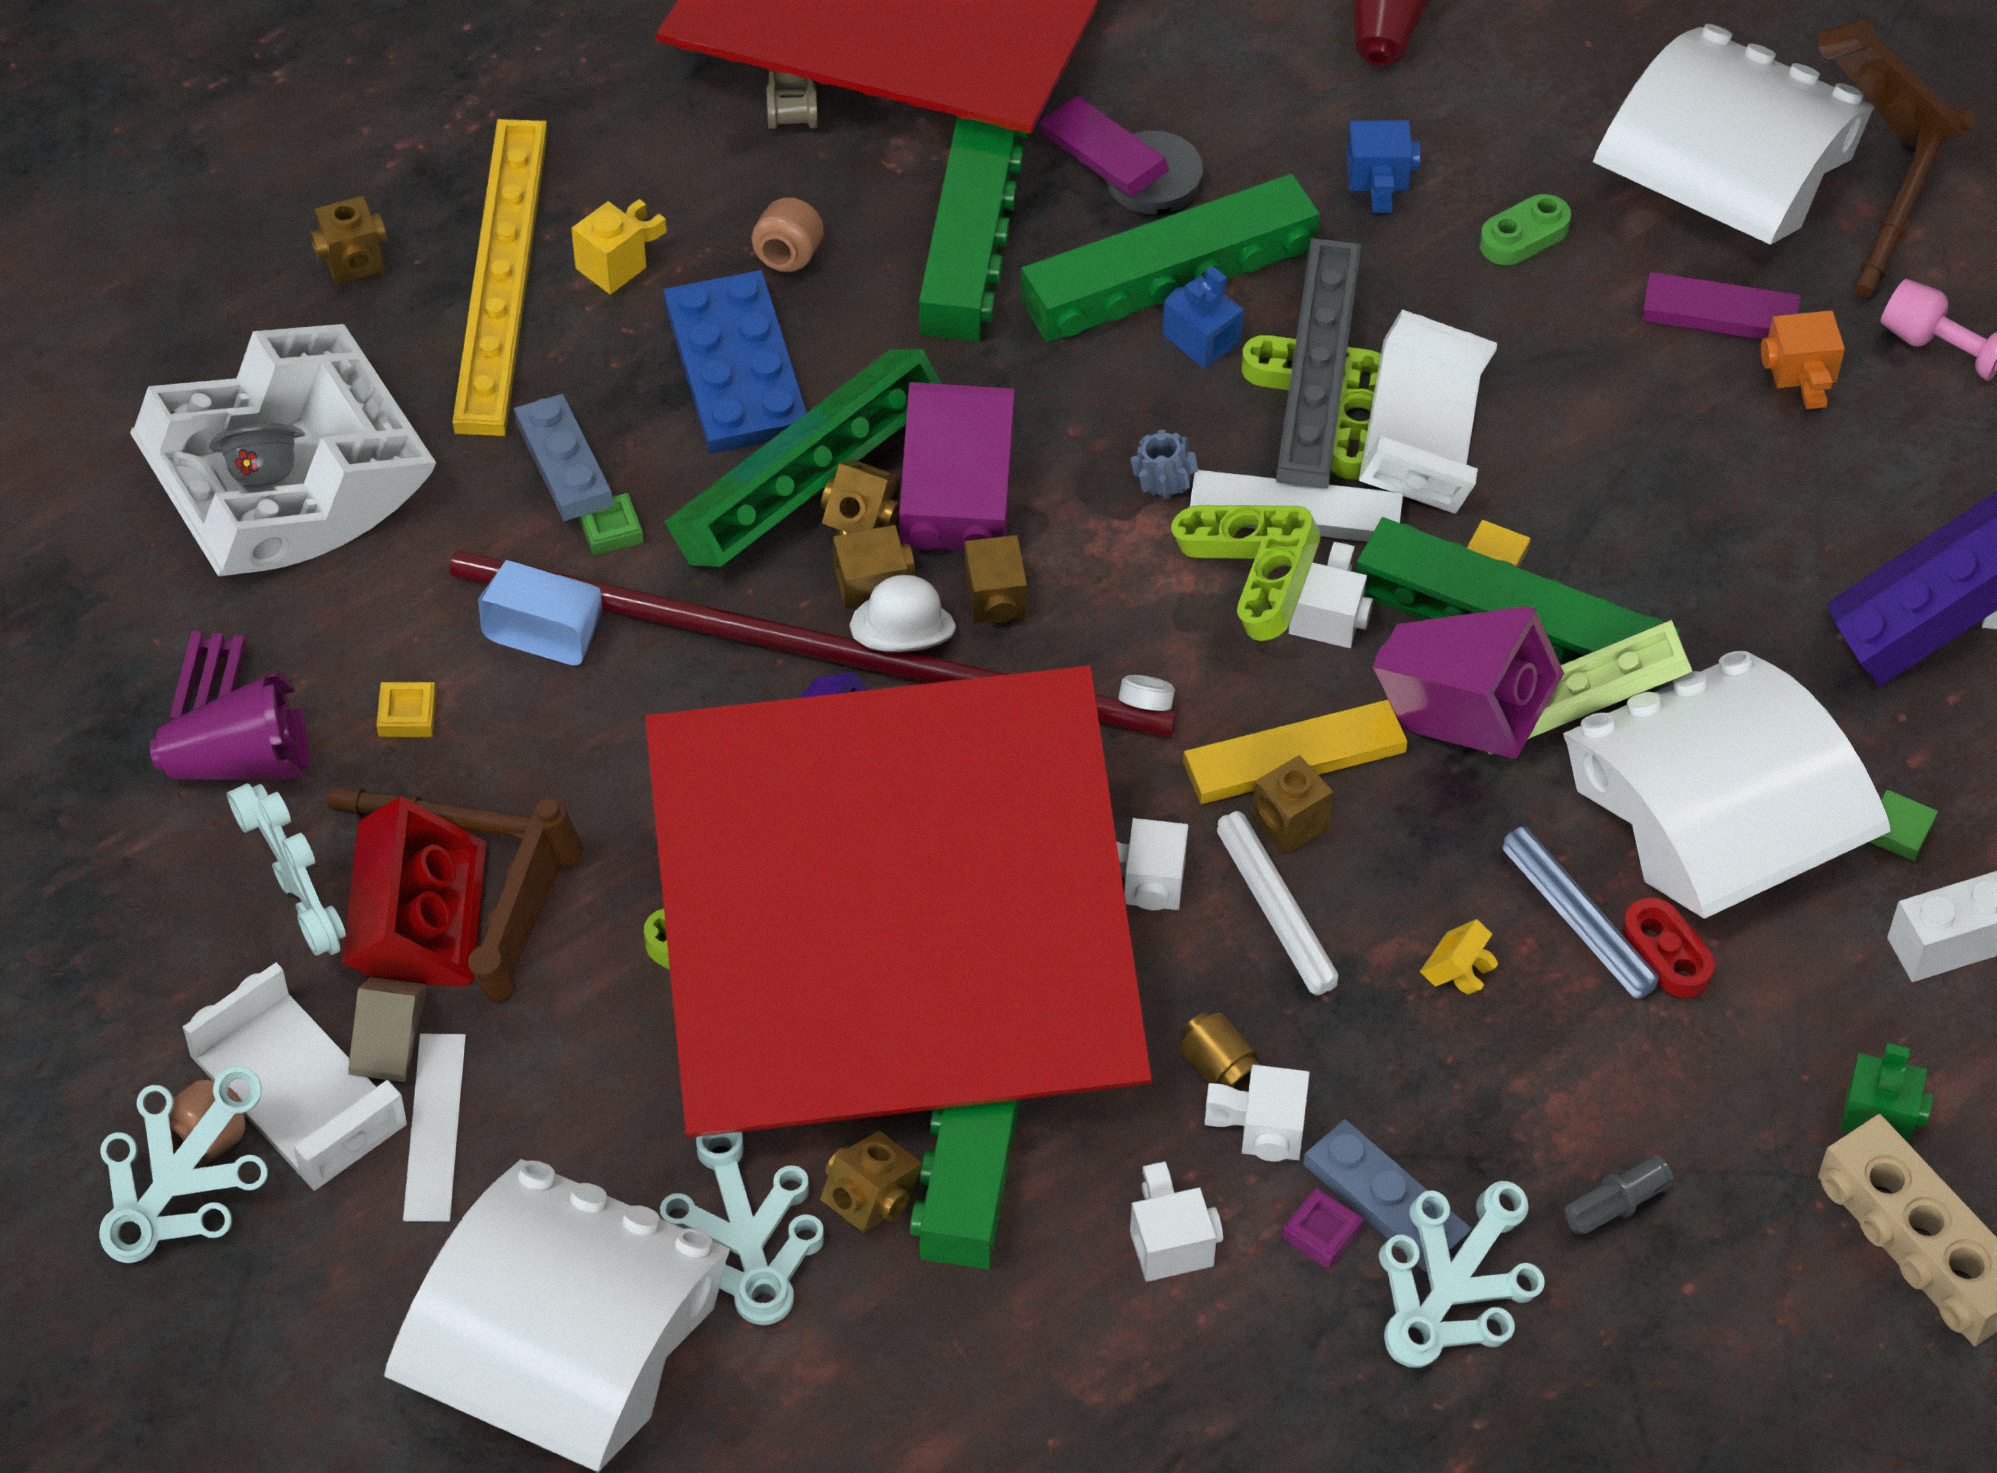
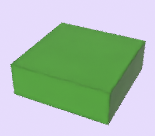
[579,493,644,556]
[1869,790,1938,862]

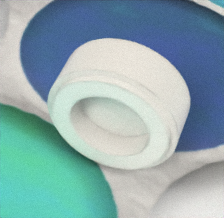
[1118,675,1175,711]

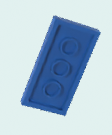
[663,270,807,454]

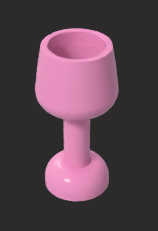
[1881,279,1997,381]

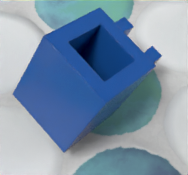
[1346,120,1420,213]
[1162,266,1244,369]

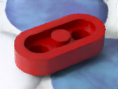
[1622,898,1715,998]

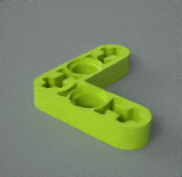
[1241,335,1381,480]
[1171,505,1321,641]

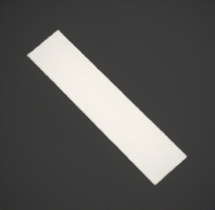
[403,1034,466,1222]

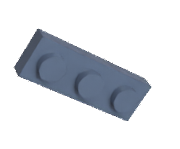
[514,393,614,521]
[1303,1119,1473,1274]

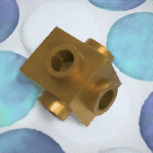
[310,196,387,285]
[821,460,902,536]
[820,1130,923,1233]

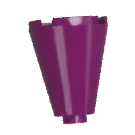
[150,672,310,781]

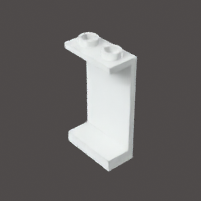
[1359,310,1497,514]
[183,963,407,1191]

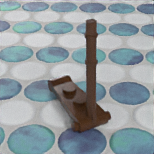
[1818,19,1977,298]
[327,787,583,1002]

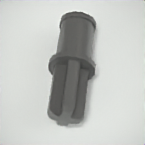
[1564,1154,1674,1234]

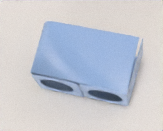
[478,560,603,665]

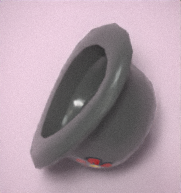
[208,423,306,486]

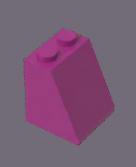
[899,382,1015,550]
[1373,606,1564,759]

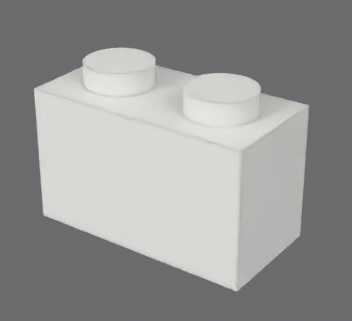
[1887,871,1997,982]

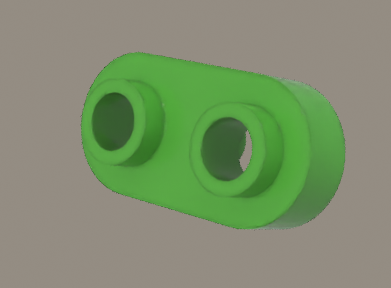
[1480,194,1571,265]

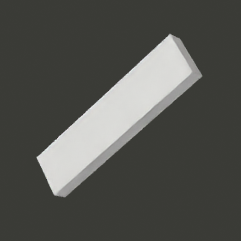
[1190,470,1403,542]

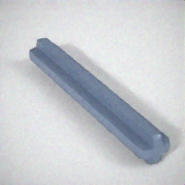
[1503,826,1659,999]

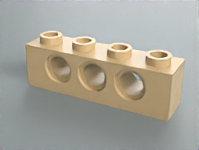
[1818,1113,1997,1347]

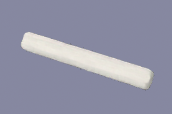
[1217,811,1338,995]

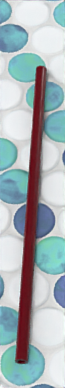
[450,550,1177,738]

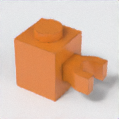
[1761,310,1845,410]

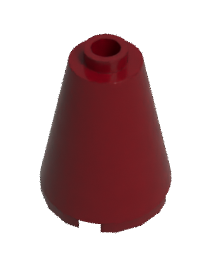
[1352,0,1430,66]

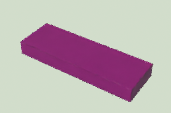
[1040,96,1169,198]
[1642,272,1800,339]

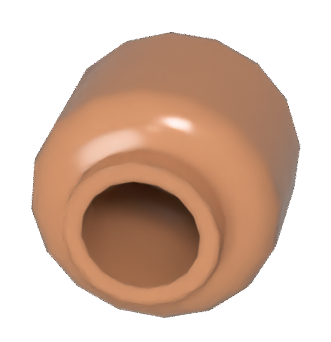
[751,197,824,272]
[160,1080,245,1166]

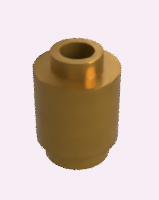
[1179,1013,1261,1091]

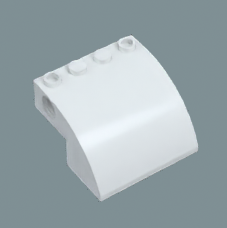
[1593,24,1874,245]
[130,324,436,576]
[1563,651,1891,919]
[384,1159,730,1472]

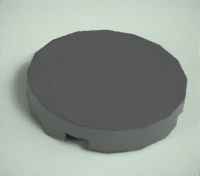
[1106,131,1203,214]

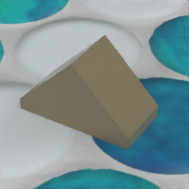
[348,977,427,1082]

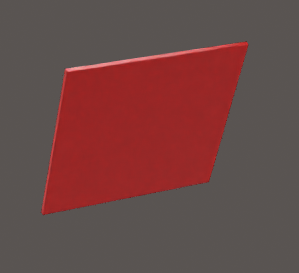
[656,0,1101,134]
[645,665,1151,1138]

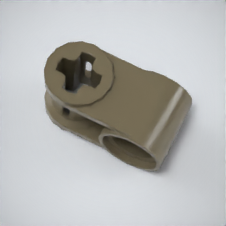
[767,70,817,130]

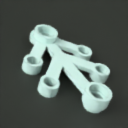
[227,783,346,956]
[99,1066,268,1263]
[660,1132,824,1325]
[1379,1181,1545,1368]

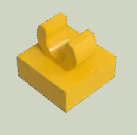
[1420,919,1498,994]

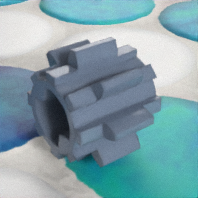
[1131,430,1198,499]

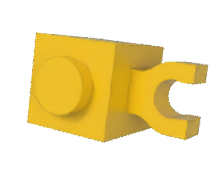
[571,199,667,295]

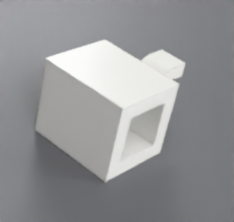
[1289,541,1373,648]
[1116,818,1188,910]
[1204,1065,1310,1161]
[1130,1161,1223,1282]

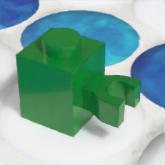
[1840,1043,1933,1144]

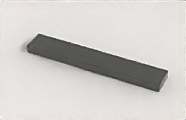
[1276,238,1361,489]

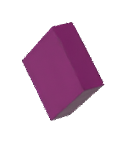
[1281,1188,1364,1269]

